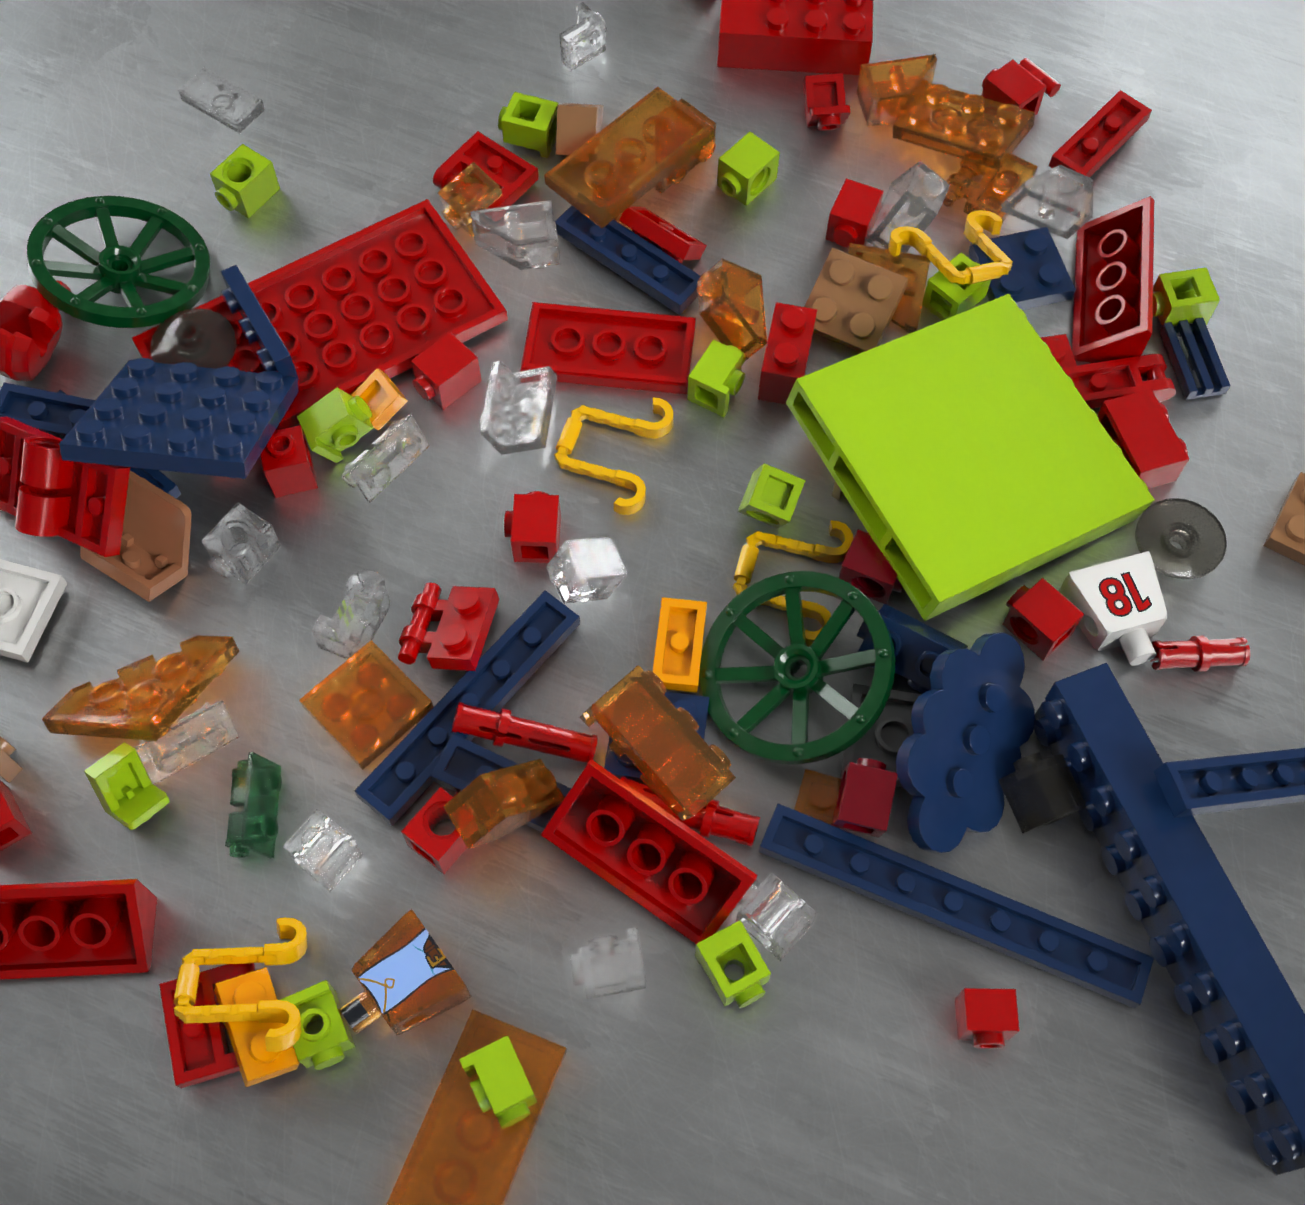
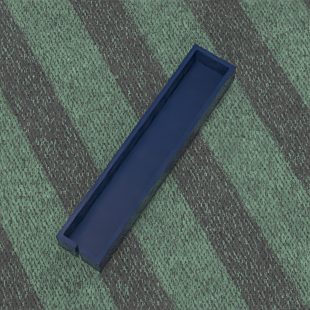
[1034,663,1305,1175]

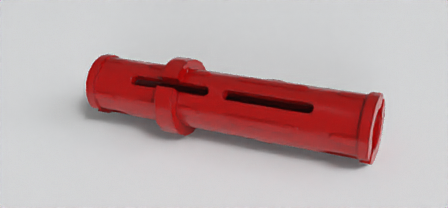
[451,702,598,764]
[620,776,760,847]

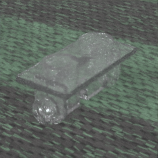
[341,415,430,503]
[134,700,239,785]

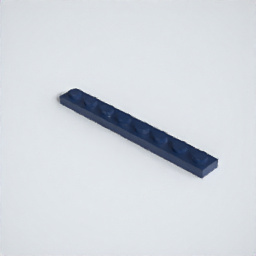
[759,803,1154,1008]

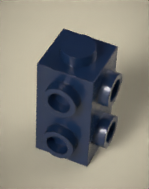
[857,604,968,693]

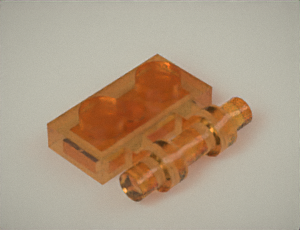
[939,143,1038,223]

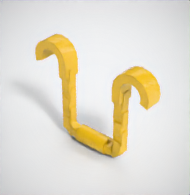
[888,210,1013,285]
[554,397,674,515]
[733,520,854,647]
[174,917,307,1052]

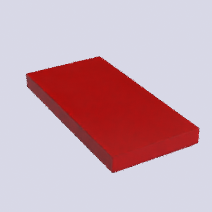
[520,302,696,395]

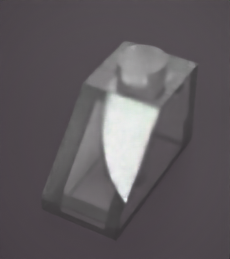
[865,161,950,264]
[1001,165,1094,239]
[470,200,560,270]

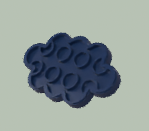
[896,633,1035,853]

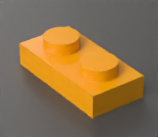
[651,597,707,693]
[214,967,299,1087]

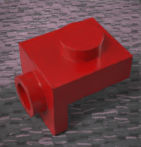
[803,73,850,131]

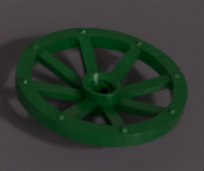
[27,196,210,328]
[700,571,895,765]

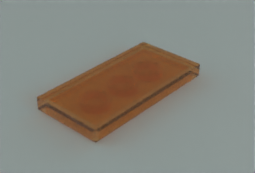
[544,87,715,229]
[386,1009,567,1205]

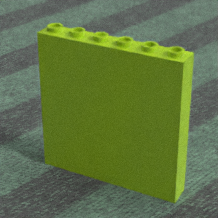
[786,294,1155,621]

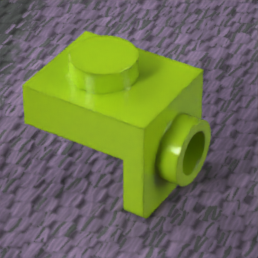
[84,742,170,830]

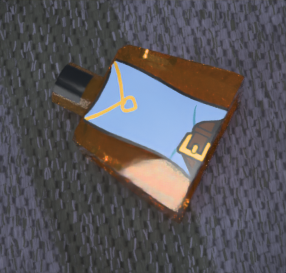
[339,909,472,1035]

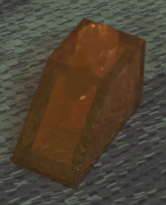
[856,54,937,127]
[697,258,767,360]

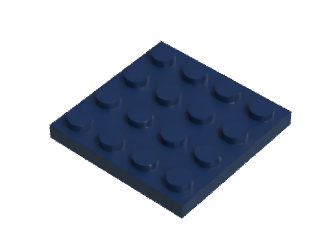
[59,358,299,479]

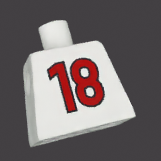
[1059,551,1167,666]

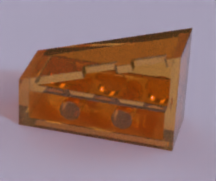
[579,665,736,821]

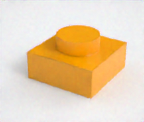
[351,368,408,431]

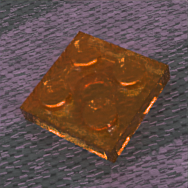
[299,640,434,770]

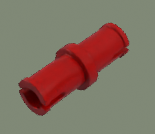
[1150,635,1250,672]

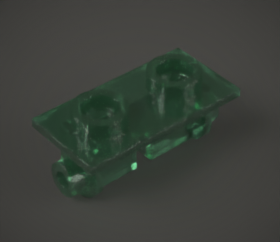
[225,752,282,858]

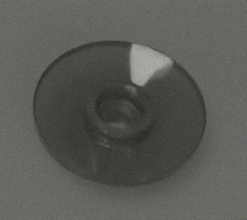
[150,309,237,369]
[1135,498,1227,579]

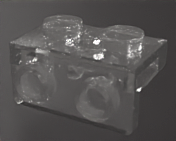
[480,361,557,455]

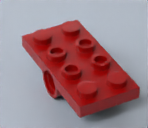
[0,416,130,557]

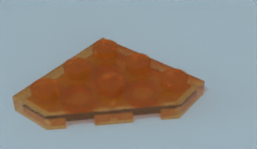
[41,635,240,741]

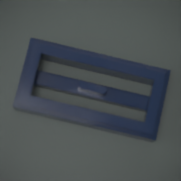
[1159,318,1231,400]

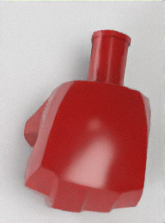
[0,280,72,381]

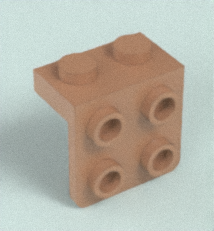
[80,471,192,602]

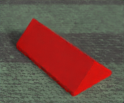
[1072,196,1154,363]
[541,759,758,944]
[0,879,157,980]

